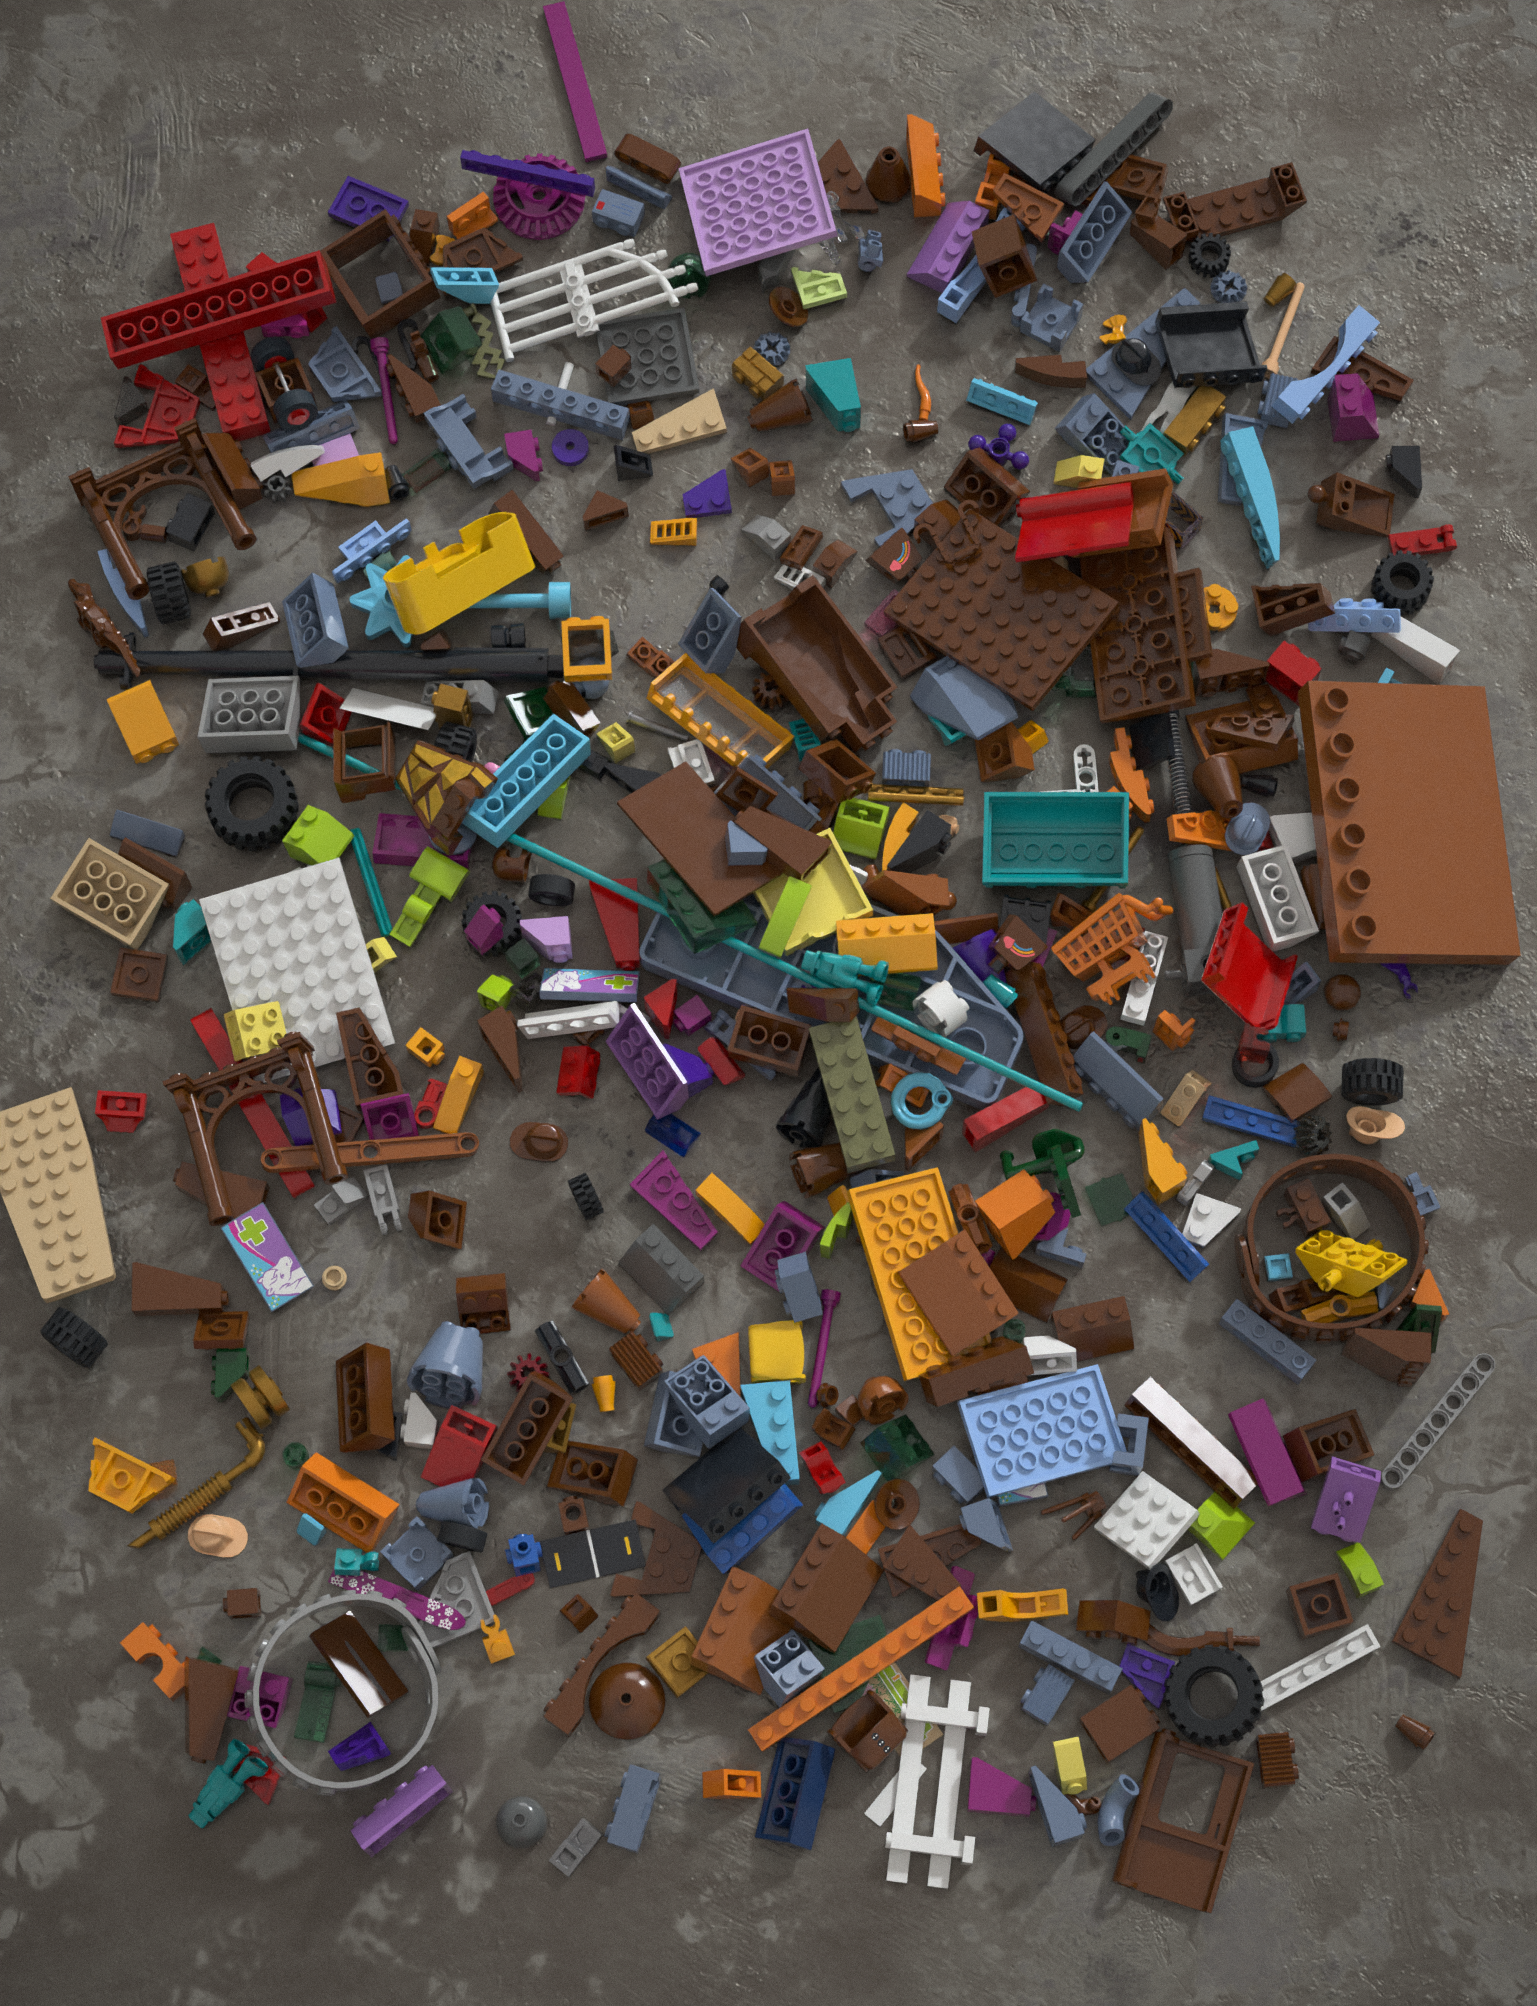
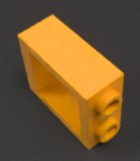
[561,616,612,682]

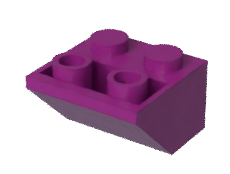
[227,1666,293,1728]

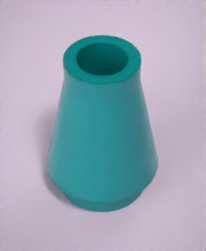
[983,974,1018,1009]

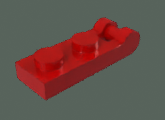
[1388,524,1457,556]

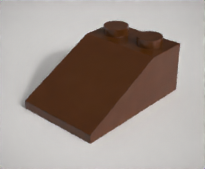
[477,1006,523,1093]
[1283,1409,1375,1482]
[547,1440,638,1507]

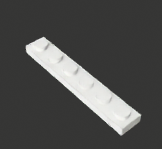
[1234,1624,1380,1712]

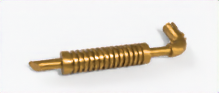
[127,1417,265,1548]

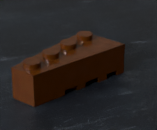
[919,1336,1034,1407]

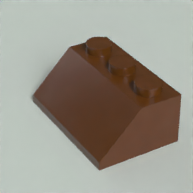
[202,433,264,510]
[944,447,1030,527]
[118,837,192,911]
[727,1005,812,1077]
[1050,1296,1135,1362]

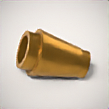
[1263,273,1297,307]

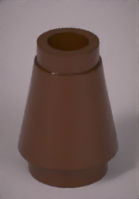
[903,420,938,443]
[1395,1714,1435,1750]

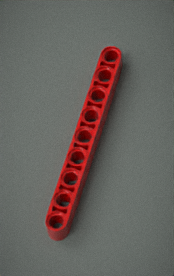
[190,1008,315,1199]

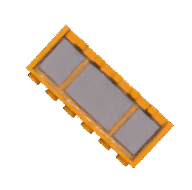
[646,653,795,769]

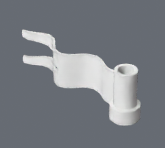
[1140,381,1197,434]

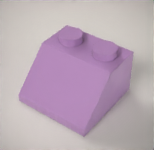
[520,916,573,963]

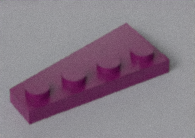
[629,1150,718,1251]

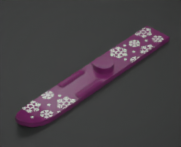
[328,1569,466,1630]

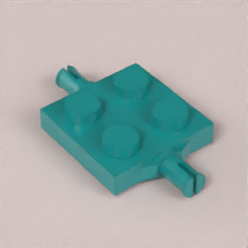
[1119,423,1184,485]

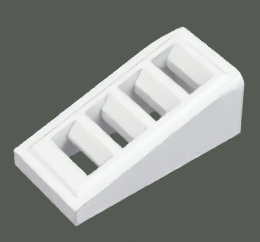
[774,565,826,590]

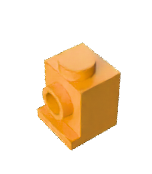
[405,1027,445,1068]

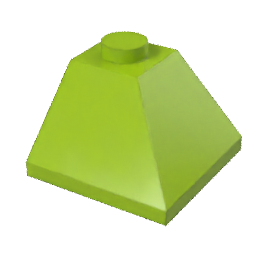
[1187,1492,1255,1560]

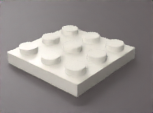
[1094,1471,1200,1570]

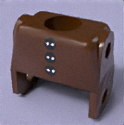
[827,1689,908,1773]

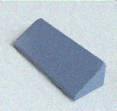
[606,166,672,209]
[110,810,185,857]

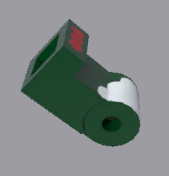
[1105,1026,1152,1064]

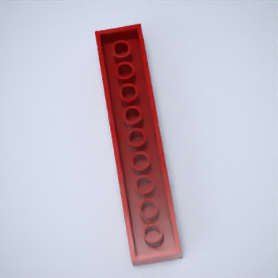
[170,223,271,441]
[101,250,336,369]

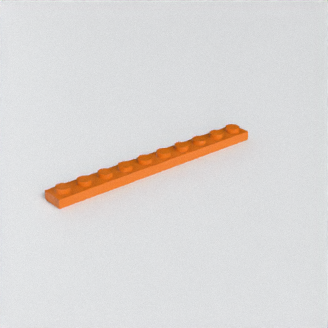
[748,1586,974,1752]

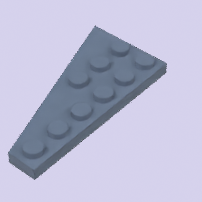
[1086,288,1200,420]

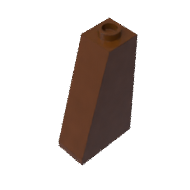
[488,490,564,574]
[733,806,832,881]
[173,1162,270,1219]
[132,1262,229,1316]
[184,1656,239,1764]

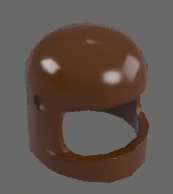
[492,846,532,883]

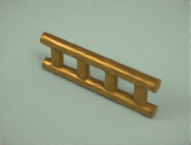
[868,784,964,806]

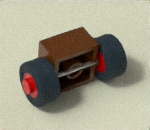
[251,336,318,431]

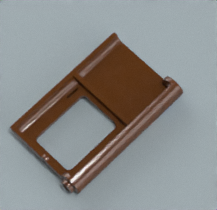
[1112,1728,1254,1913]

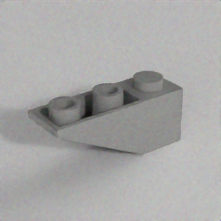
[421,680,499,714]

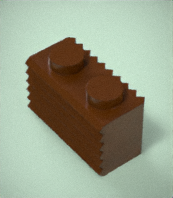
[609,1331,664,1391]
[1256,1732,1299,1789]

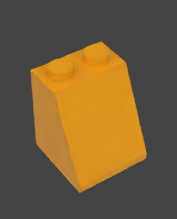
[106,680,179,764]

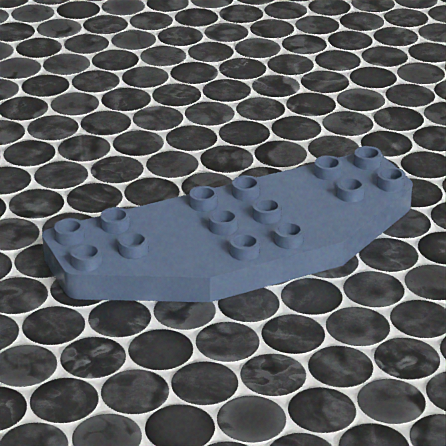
[640,884,1023,1110]

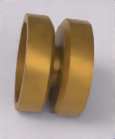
[230,1365,290,1430]

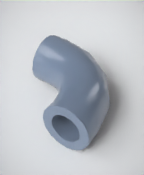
[1097,1774,1139,1846]

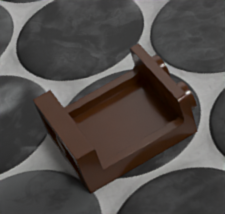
[1079,1685,1160,1764]

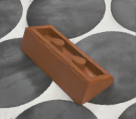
[934,913,999,944]

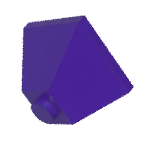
[663,1044,714,1099]
[279,1088,342,1146]

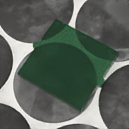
[1085,1173,1134,1227]

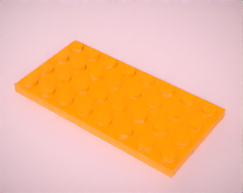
[846,1167,991,1381]

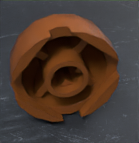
[858,1376,909,1425]

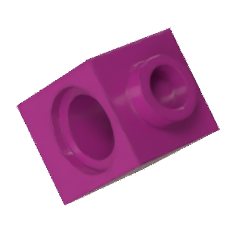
[673,995,712,1037]

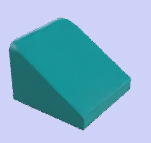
[649,1313,674,1342]

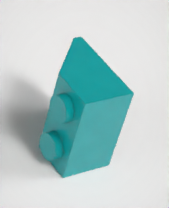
[173,899,211,966]

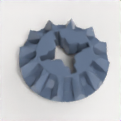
[1211,270,1247,303]
[754,331,790,366]

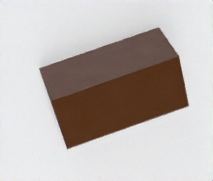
[990,1248,1068,1323]

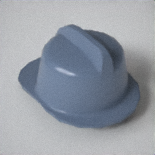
[1225,803,1270,855]

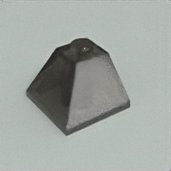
[555,617,619,662]

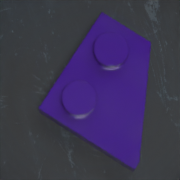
[683,469,732,518]
[1119,1644,1175,1709]
[328,1722,391,1771]

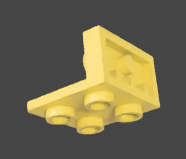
[224,1001,287,1061]

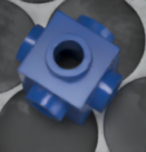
[505,1534,543,1577]

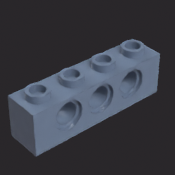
[1219,1299,1316,1385]

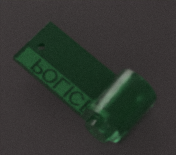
[294,1661,342,1743]

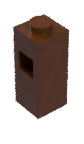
[543,681,600,737]

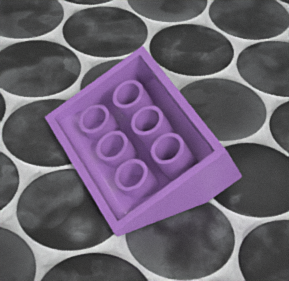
[606,1004,689,1119]
[350,1765,453,1857]

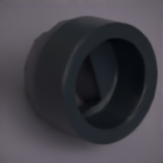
[709,575,729,595]

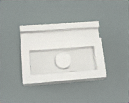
[668,739,715,786]
[1164,1543,1223,1606]

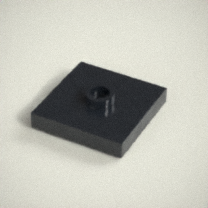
[1129,712,1176,771]

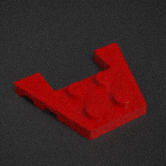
[114,364,200,448]

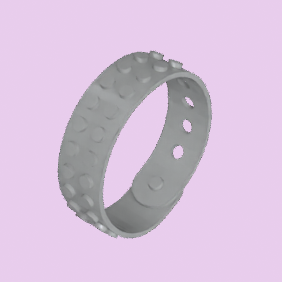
[244,1590,441,1796]

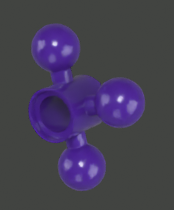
[968,424,1029,470]

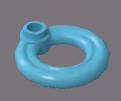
[891,1072,953,1129]

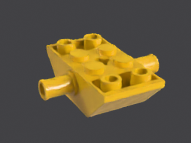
[1295,1230,1408,1297]

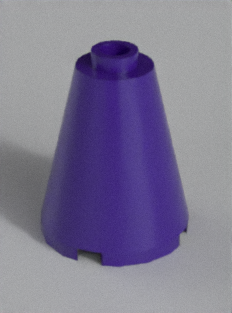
[953,929,1007,984]

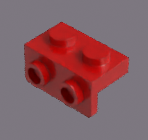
[556,1046,600,1099]

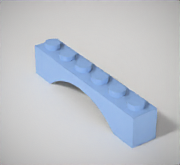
[937,207,1025,323]
[1272,305,1380,424]

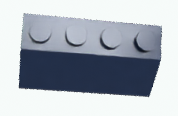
[755,1737,836,1850]

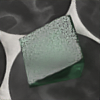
[378,1624,408,1652]

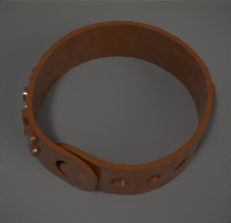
[1234,1154,1429,1344]

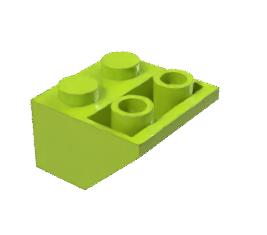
[833,798,889,860]

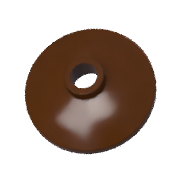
[769,287,808,327]
[874,1479,920,1529]

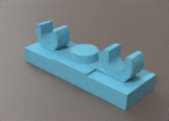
[966,378,1038,425]

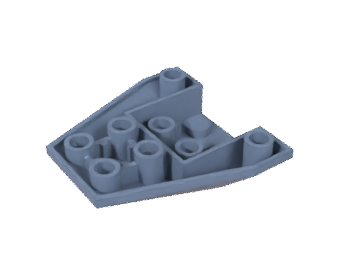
[910,656,1018,740]

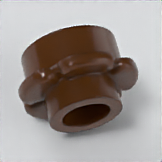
[1332,1018,1349,1042]
[816,1383,839,1408]

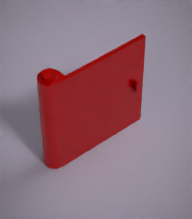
[1015,482,1134,562]

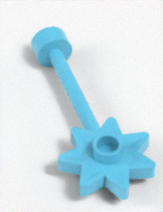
[349,555,571,648]

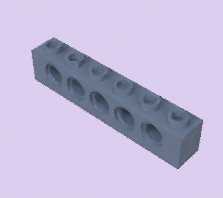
[491,369,630,440]

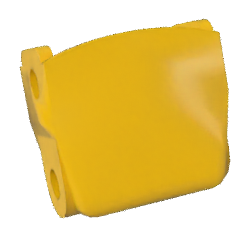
[748,1320,806,1385]

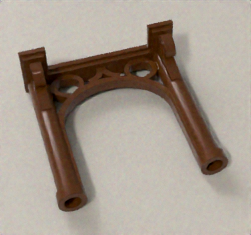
[68,418,257,600]
[162,1032,348,1226]

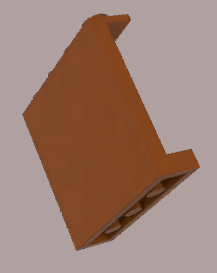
[1072,468,1173,558]

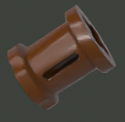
[573,1029,605,1047]

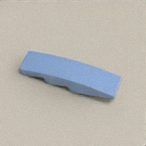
[97,549,149,637]

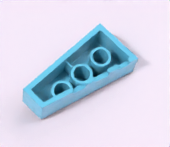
[740,1380,799,1486]

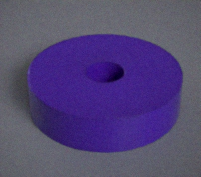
[552,429,589,467]

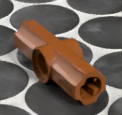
[948,1183,993,1254]

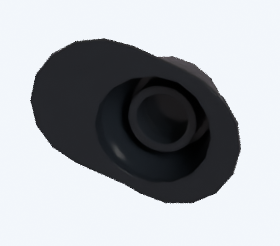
[1111,338,1161,386]
[1136,1563,1179,1621]

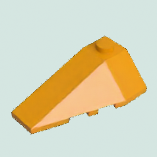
[291,452,390,507]

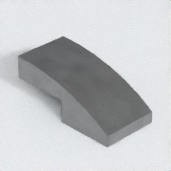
[549,1818,603,1877]

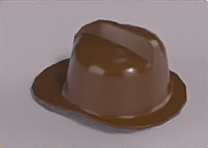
[1060,1005,1107,1053]
[510,1122,568,1161]

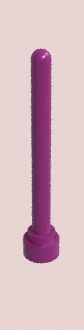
[370,337,398,444]
[808,1289,841,1408]

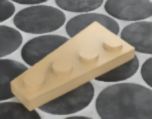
[632,388,727,454]

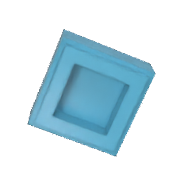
[1263,1253,1293,1282]

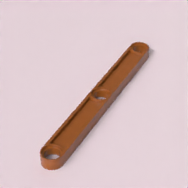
[261,1132,479,1173]

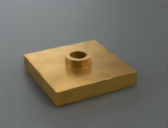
[645,1626,709,1698]

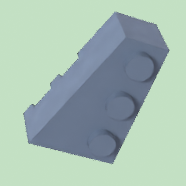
[604,1764,661,1854]

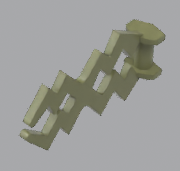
[451,303,506,380]

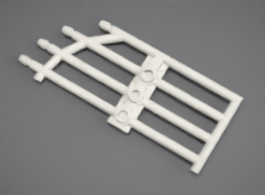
[490,239,698,362]

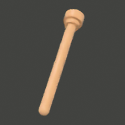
[1261,282,1305,379]

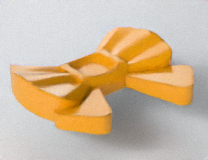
[430,235,455,266]
[1099,315,1127,344]

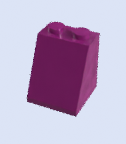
[1327,373,1379,442]

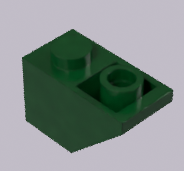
[211,1348,250,1402]

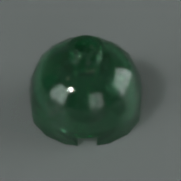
[667,252,712,299]

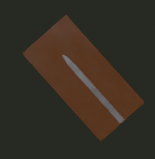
[309,1611,409,1718]

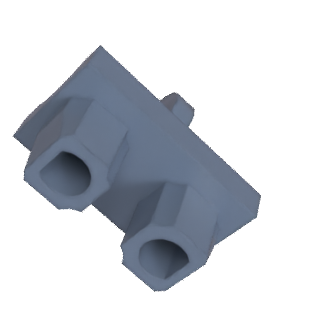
[858,230,883,271]

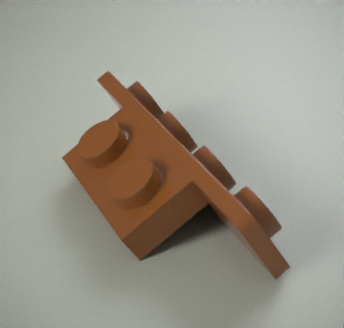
[871,1017,966,1076]

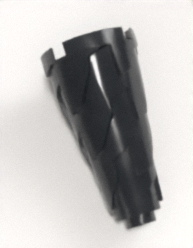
[776,1067,831,1149]

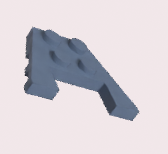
[841,469,933,548]

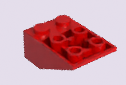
[421,1405,498,1487]

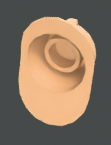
[1346,1106,1405,1144]
[188,1514,248,1558]

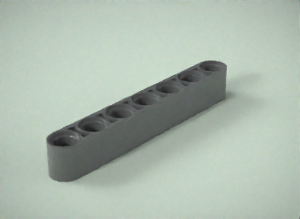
[1055,92,1173,206]

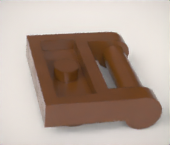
[878,626,938,679]

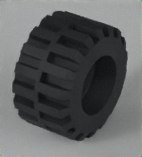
[1371,550,1434,615]
[146,561,191,625]
[434,721,477,762]
[461,891,522,957]
[1341,1058,1404,1106]
[40,1307,108,1369]

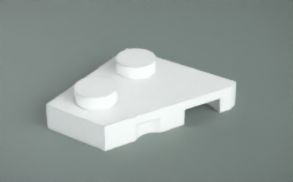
[1182,1193,1241,1248]

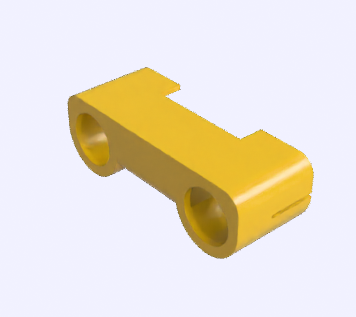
[383,512,535,635]

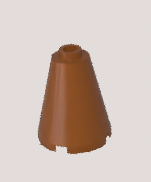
[571,1268,641,1334]

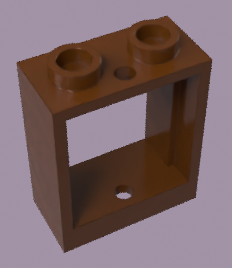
[798,739,876,804]

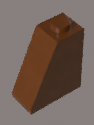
[1129,216,1187,270]

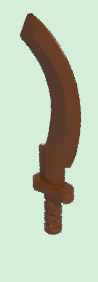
[1144,1623,1260,1656]

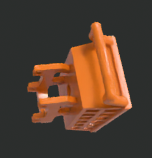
[1051,893,1173,1005]

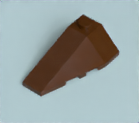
[914,499,960,550]
[336,1007,403,1111]

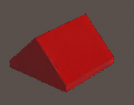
[300,683,352,747]
[644,979,678,1039]

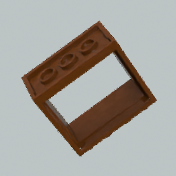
[320,209,441,340]

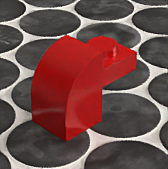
[799,1441,846,1494]

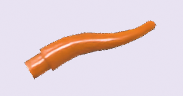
[915,364,931,421]

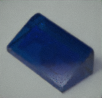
[645,1114,701,1157]

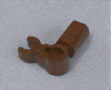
[409,331,439,383]
[122,504,167,543]

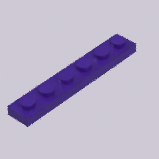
[460,150,595,197]

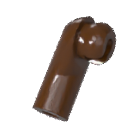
[1065,1794,1101,1815]

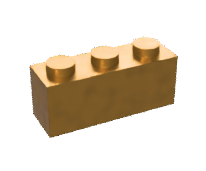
[1163,386,1226,457]
[431,684,473,730]

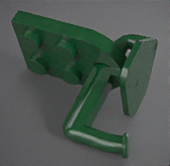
[1000,1129,1085,1218]

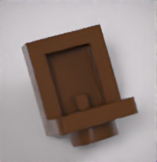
[811,1408,856,1450]

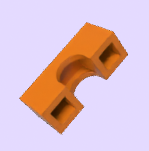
[975,153,1012,220]
[120,1622,185,1702]

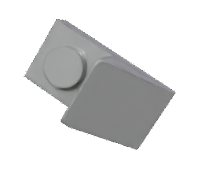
[314,1177,368,1226]

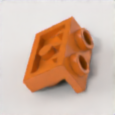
[447,191,498,239]
[1152,1010,1196,1051]

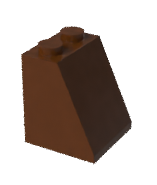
[972,214,1037,298]

